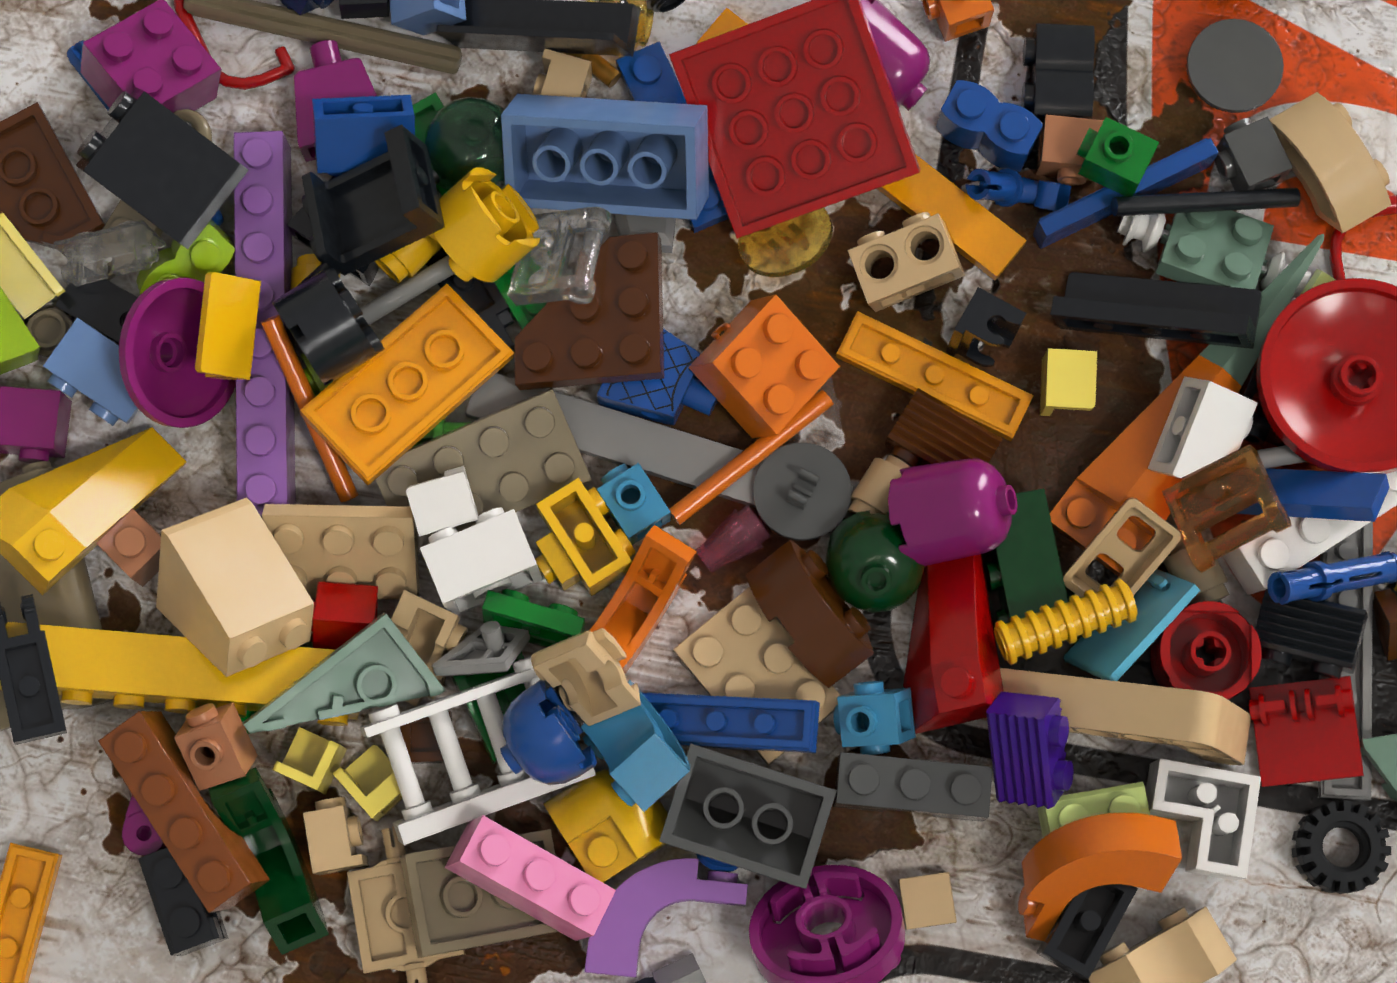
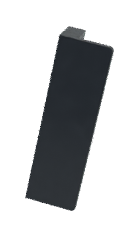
[436,0,640,57]
[1050,272,1262,349]

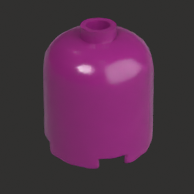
[861,0,931,111]
[888,459,1017,566]

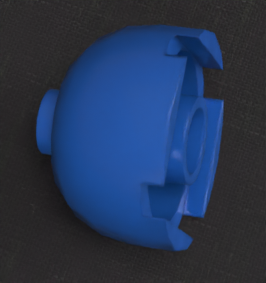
[500,680,597,785]

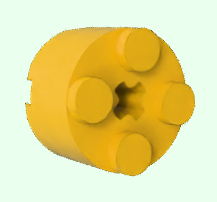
[429,167,540,282]

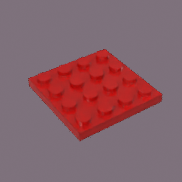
[669,0,921,239]

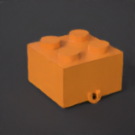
[688,294,840,439]

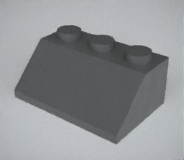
[659,743,837,889]

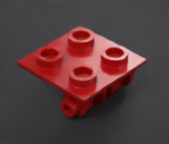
[1249,676,1364,787]

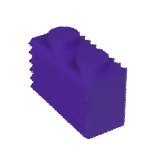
[986,691,1074,809]

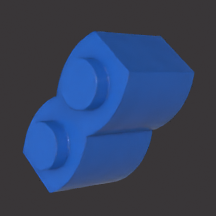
[936,80,1043,172]

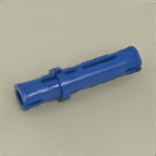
[1267,551,1397,605]

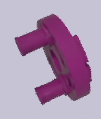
[749,865,905,983]

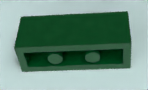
[985,488,1068,641]

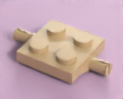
[347,827,466,983]

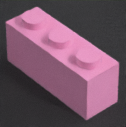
[445,815,616,941]

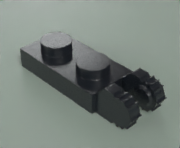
[0,594,67,745]

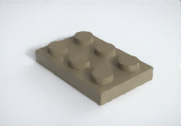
[400,829,559,958]

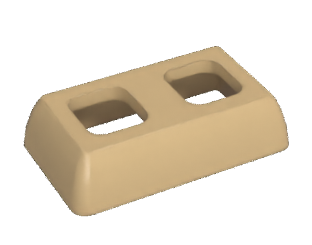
[1063,497,1182,598]

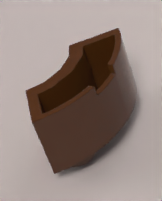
[746,540,874,688]

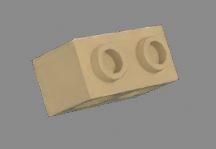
[847,212,965,312]

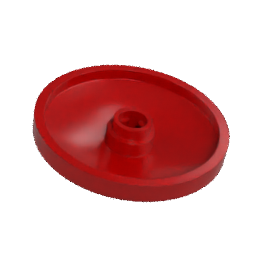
[1256,278,1397,474]

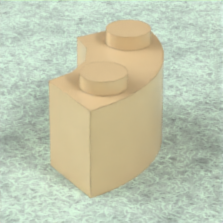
[1269,92,1391,233]
[1088,906,1237,983]

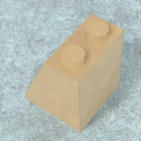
[156,497,314,677]

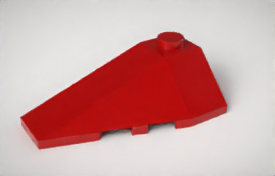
[903,554,1004,734]

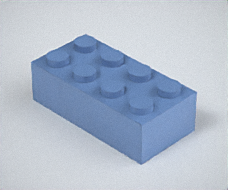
[501,94,709,220]

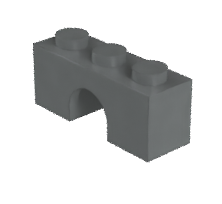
[833,752,993,822]

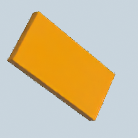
[300,284,514,486]

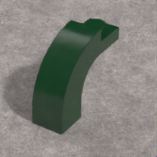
[208,767,329,955]

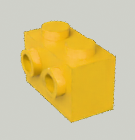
[536,477,636,596]

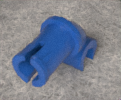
[966,168,1071,211]

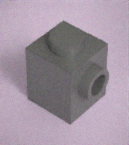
[1214,116,1293,191]

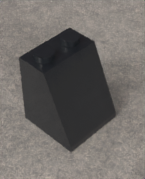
[76,88,249,249]

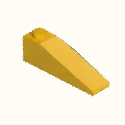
[0,427,187,596]

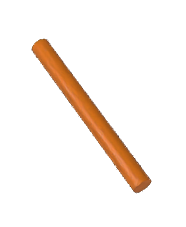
[261,315,359,503]
[669,389,834,525]

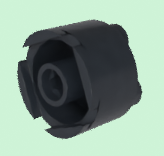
[272,266,384,386]

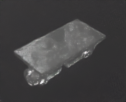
[54,220,166,287]

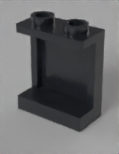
[302,124,445,276]

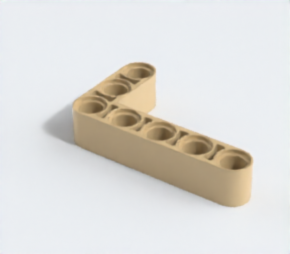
[982,668,1251,766]

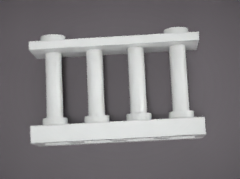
[360,656,596,845]

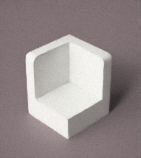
[406,466,478,537]

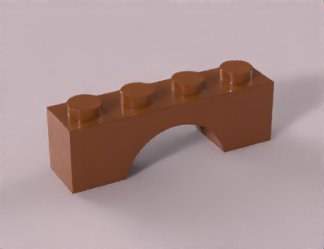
[98,711,270,913]

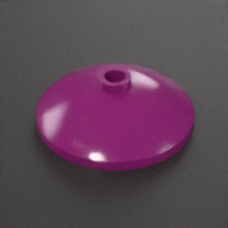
[119,278,236,428]

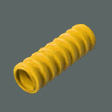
[994,579,1138,665]

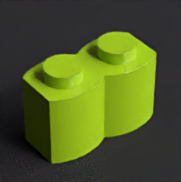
[136,219,235,294]

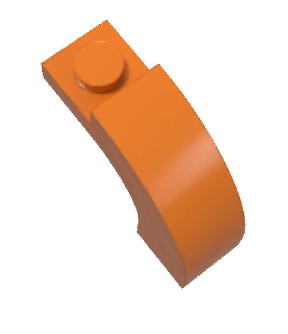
[589,525,697,674]
[1018,813,1182,942]

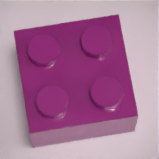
[80,0,222,112]

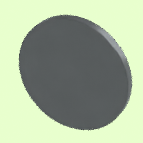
[1186,19,1284,113]
[753,443,852,541]

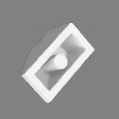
[1148,376,1258,478]

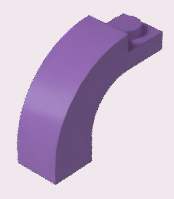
[585,858,748,978]

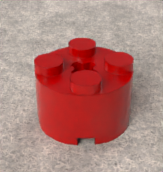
[1150,601,1262,700]

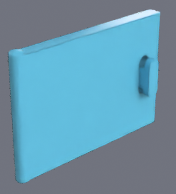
[1064,569,1200,681]

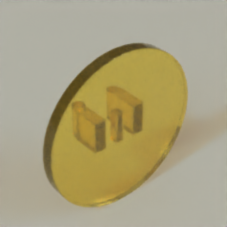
[738,208,833,277]

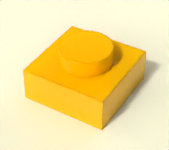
[535,532,581,591]

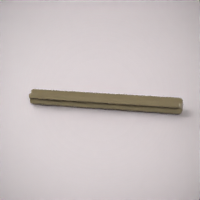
[183,0,462,74]

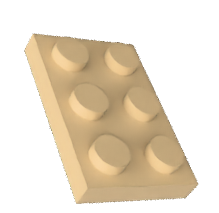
[262,504,420,599]
[673,587,841,766]

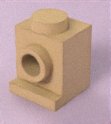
[533,49,593,98]
[303,797,369,876]

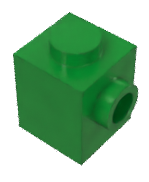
[1076,117,1159,196]

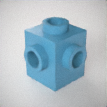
[833,681,916,755]

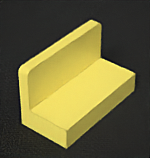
[0,212,65,320]

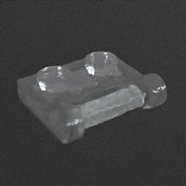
[507,207,613,306]

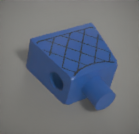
[597,329,717,425]

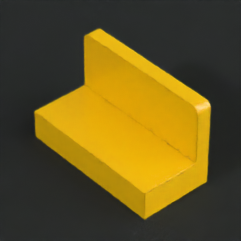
[195,272,261,380]

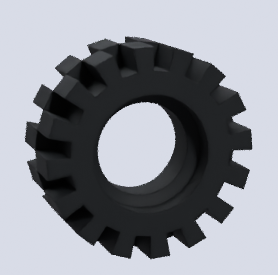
[1291,800,1392,894]

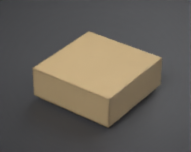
[898,872,957,930]

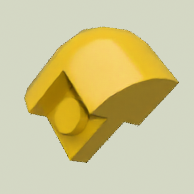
[543,769,668,883]

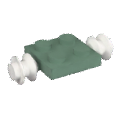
[1117,210,1311,306]

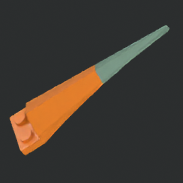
[1050,234,1324,577]

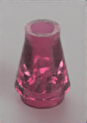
[695,505,771,573]

